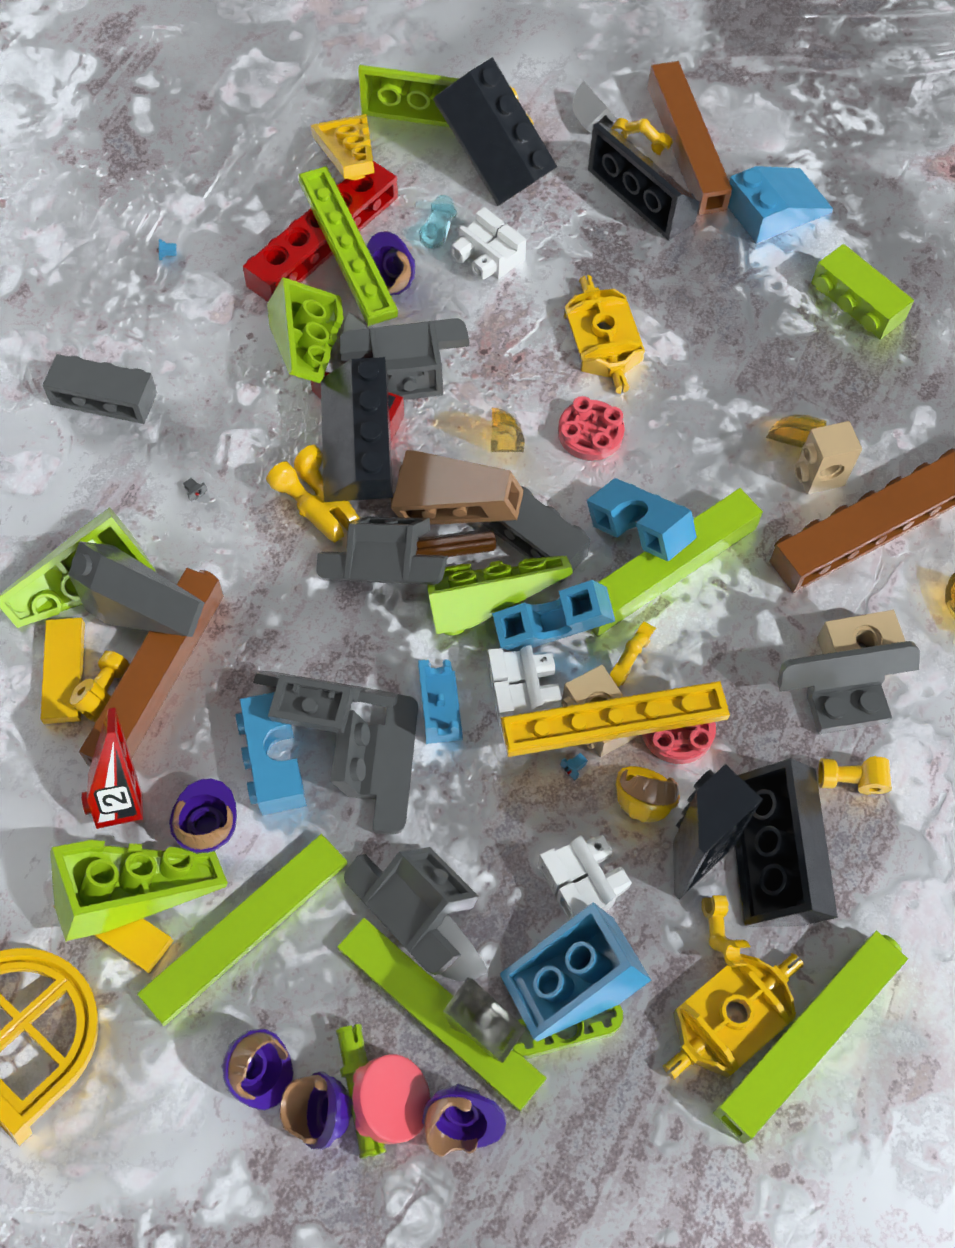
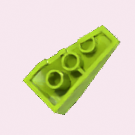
[267,277,344,383]
[0,507,156,628]
[427,556,573,635]
[50,840,228,941]

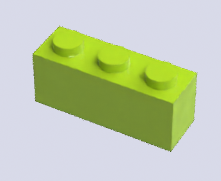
[811,244,914,340]

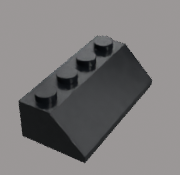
[433,57,558,206]
[588,122,700,241]
[321,357,393,502]
[735,758,838,927]
[673,764,762,899]

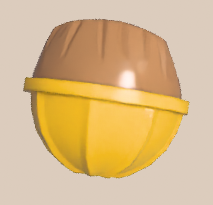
[615,766,680,823]

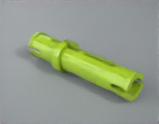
[336,1024,386,1159]

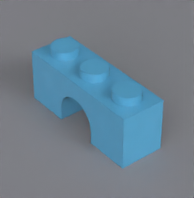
[586,478,697,561]
[492,580,615,652]
[235,692,307,816]

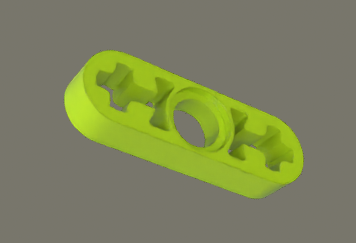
[508,1005,623,1059]

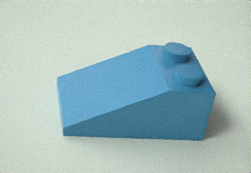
[728,166,833,244]
[500,902,651,1041]

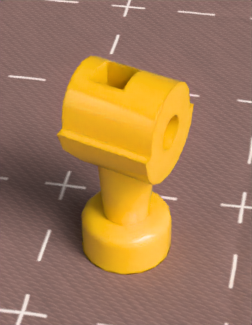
[70,651,130,722]
[818,756,892,795]

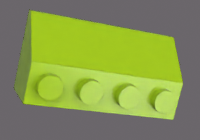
[358,65,460,127]

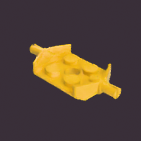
[563,275,645,394]
[662,953,804,1080]

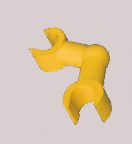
[611,118,673,155]
[610,621,657,687]
[701,895,750,967]

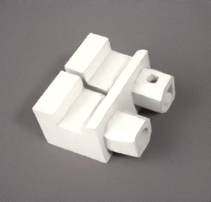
[451,207,526,281]
[487,645,562,727]
[538,835,631,921]

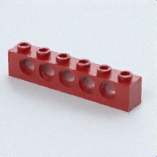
[242,161,398,302]

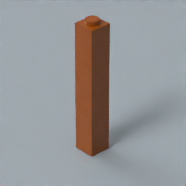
[647,61,732,216]
[79,568,224,766]

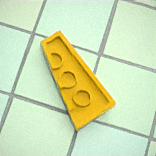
[310,114,374,180]

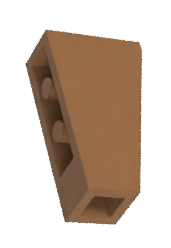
[391,450,524,525]

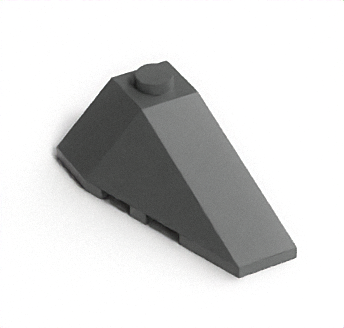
[68,541,205,637]

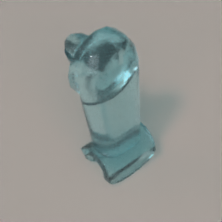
[419,195,457,249]

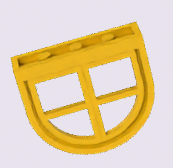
[0,948,99,1146]

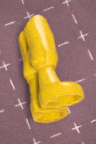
[266,444,360,543]

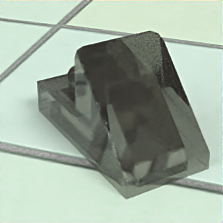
[443,977,526,1063]

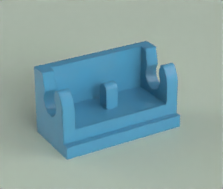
[418,659,463,744]

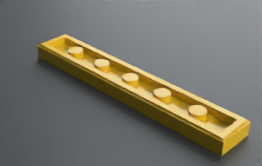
[500,681,730,757]

